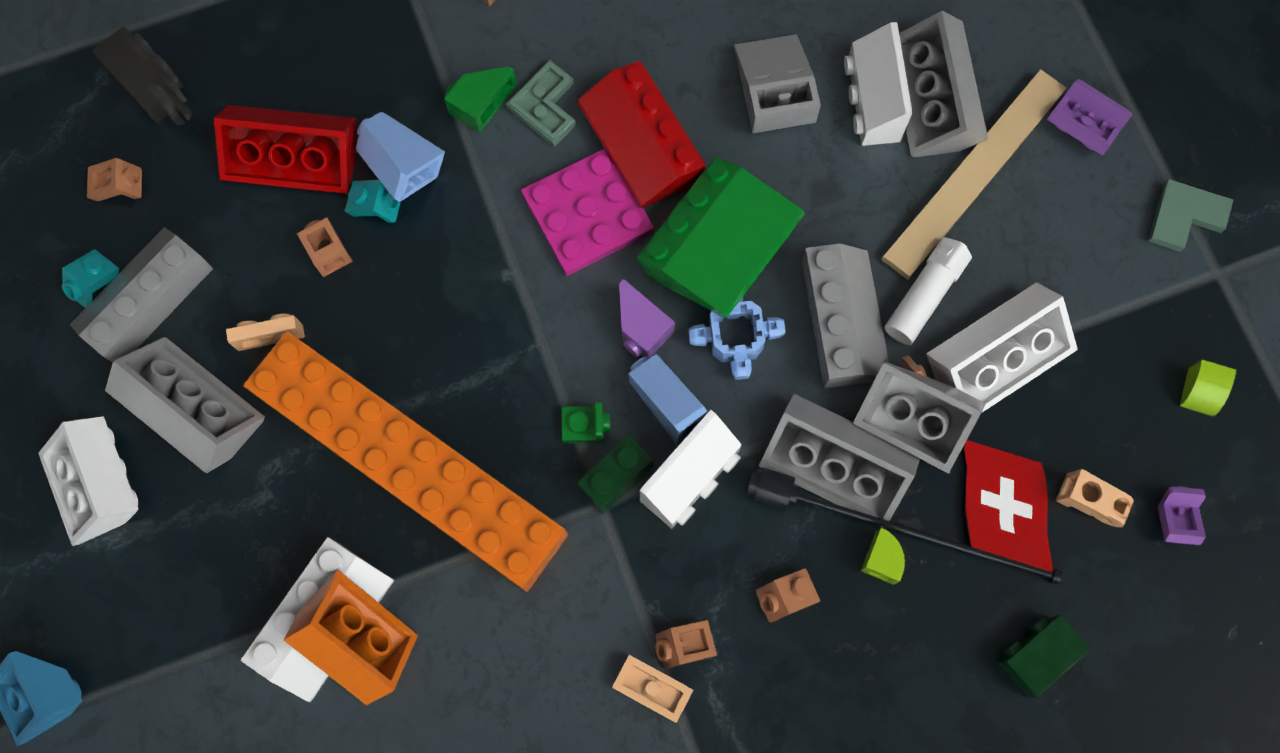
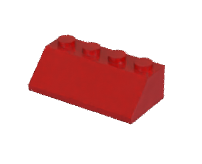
[577,61,706,208]
[214,105,357,194]

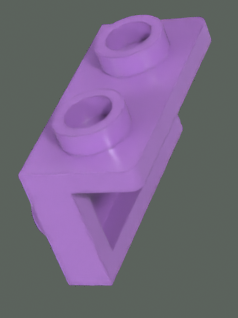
[1047,79,1132,156]

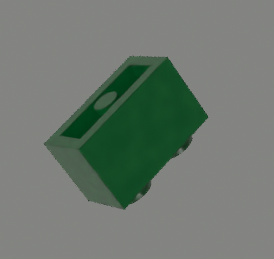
[577,435,653,515]
[998,615,1091,698]

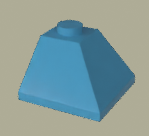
[0,651,82,746]

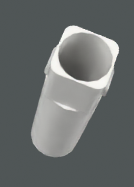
[884,237,972,345]

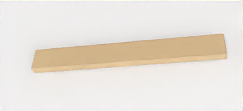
[882,69,1067,280]

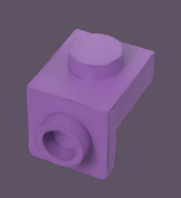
[1158,486,1206,545]

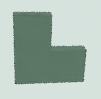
[506,59,576,147]
[1148,179,1233,252]

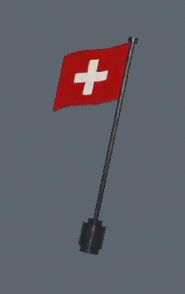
[745,440,1062,585]

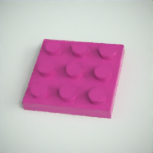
[521,148,654,276]

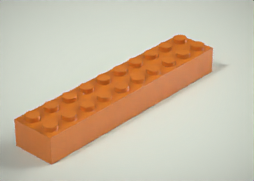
[243,331,568,592]

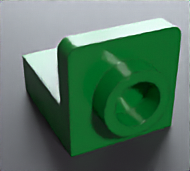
[562,402,610,443]

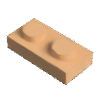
[226,313,305,351]
[612,655,693,723]

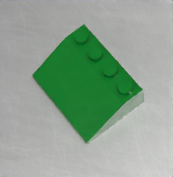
[637,156,805,319]

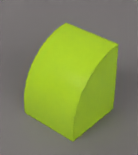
[1180,360,1237,416]
[861,528,905,585]

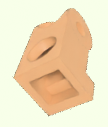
[1056,469,1134,527]

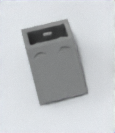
[734,34,821,133]

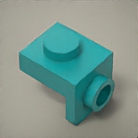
[345,180,401,223]
[62,249,119,308]

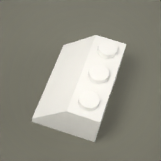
[844,22,912,146]
[640,410,742,529]
[38,416,139,546]

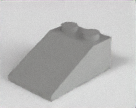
[853,361,986,474]

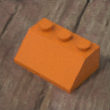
[284,570,418,706]

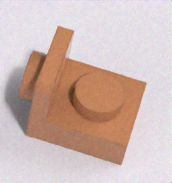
[87,158,142,202]
[655,620,717,669]

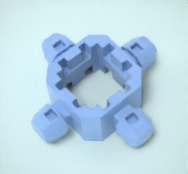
[688,297,785,380]

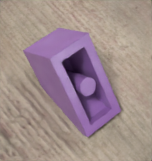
[619,279,675,359]

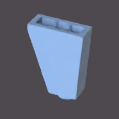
[356,112,445,202]
[628,354,708,446]

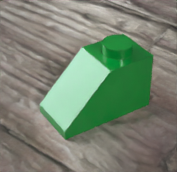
[444,66,517,133]

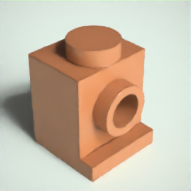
[297,217,353,277]

